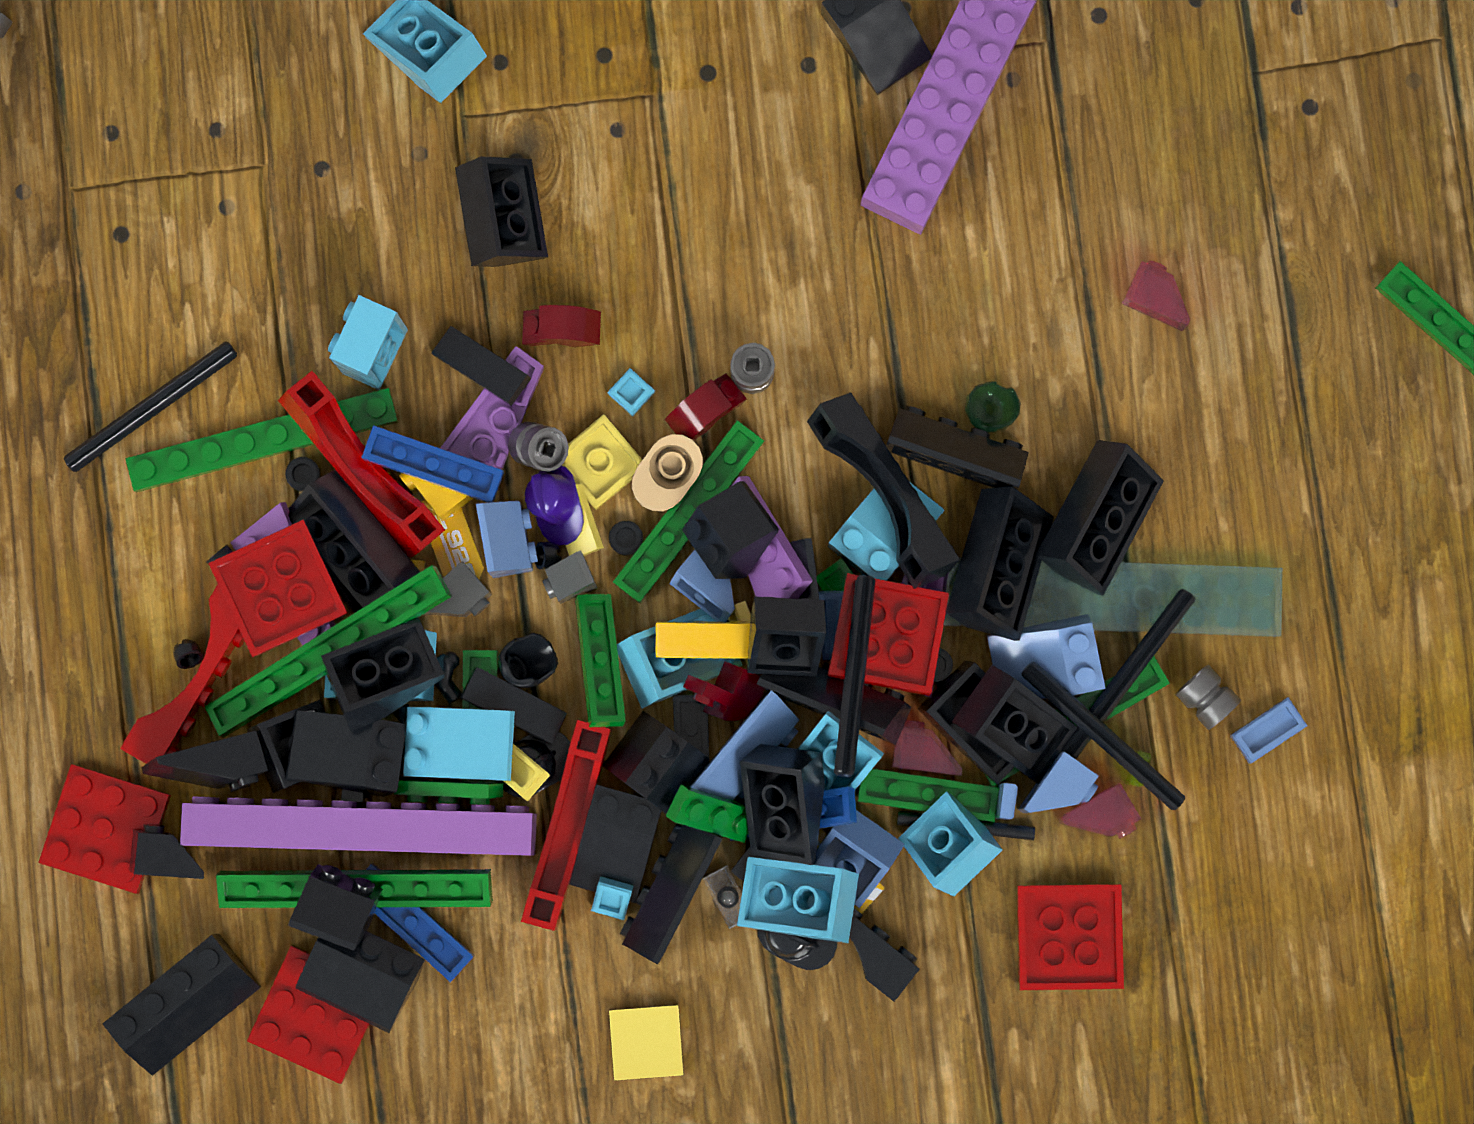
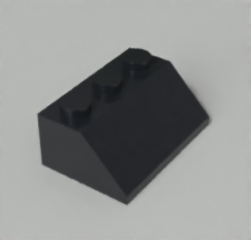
[455,156,548,267]
[295,931,425,1033]

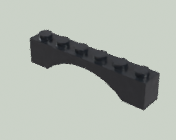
[807,392,960,589]
[731,847,920,1002]

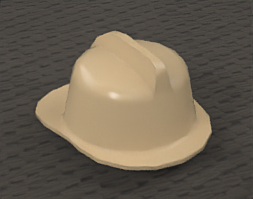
[632,434,703,511]

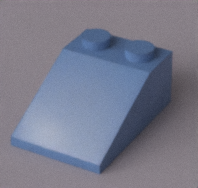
[987,614,1106,699]

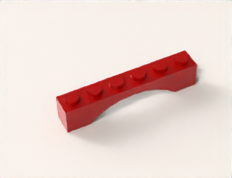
[278,371,445,559]
[120,584,245,764]
[521,720,612,931]

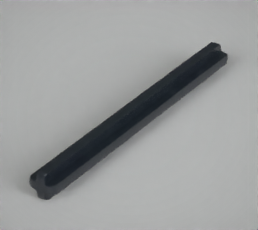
[63,341,237,472]
[834,575,876,777]
[1061,589,1196,759]
[1021,662,1185,810]

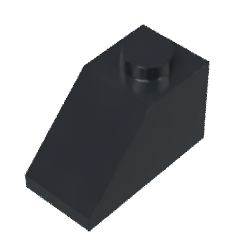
[129,824,204,879]

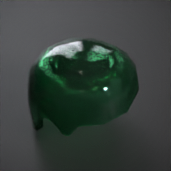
[965,381,1021,433]

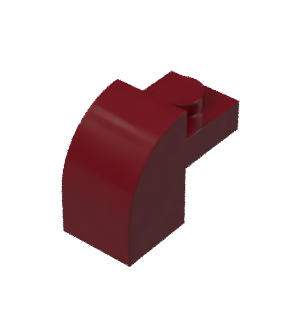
[522,305,601,348]
[664,373,747,441]
[683,661,765,721]

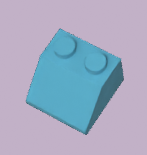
[898,791,1003,896]

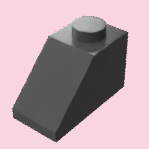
[542,550,598,604]
[425,561,492,617]

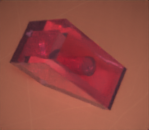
[1121,261,1190,332]
[891,720,962,776]
[1057,783,1141,839]

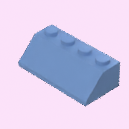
[690,690,799,801]

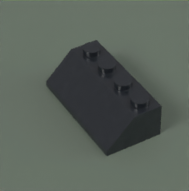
[886,406,1029,489]
[1036,440,1164,596]
[288,470,420,613]
[946,486,1054,641]
[757,663,912,745]
[620,823,722,964]
[102,933,261,1076]

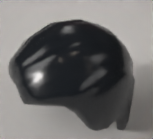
[498,633,559,688]

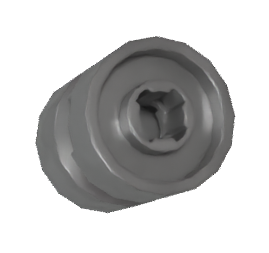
[730,343,775,394]
[508,422,569,471]
[1175,665,1241,730]

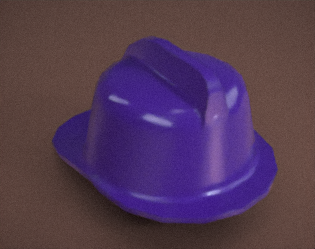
[525,465,584,545]

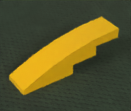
[656,621,750,658]

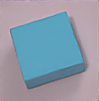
[607,368,655,417]
[591,876,634,920]

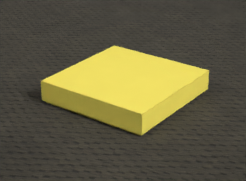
[562,414,642,510]
[609,1005,684,1080]

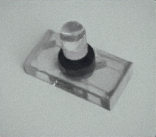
[703,866,742,929]

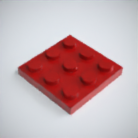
[208,520,348,658]
[828,573,949,696]
[38,764,171,894]
[1017,884,1124,990]
[247,945,370,1084]

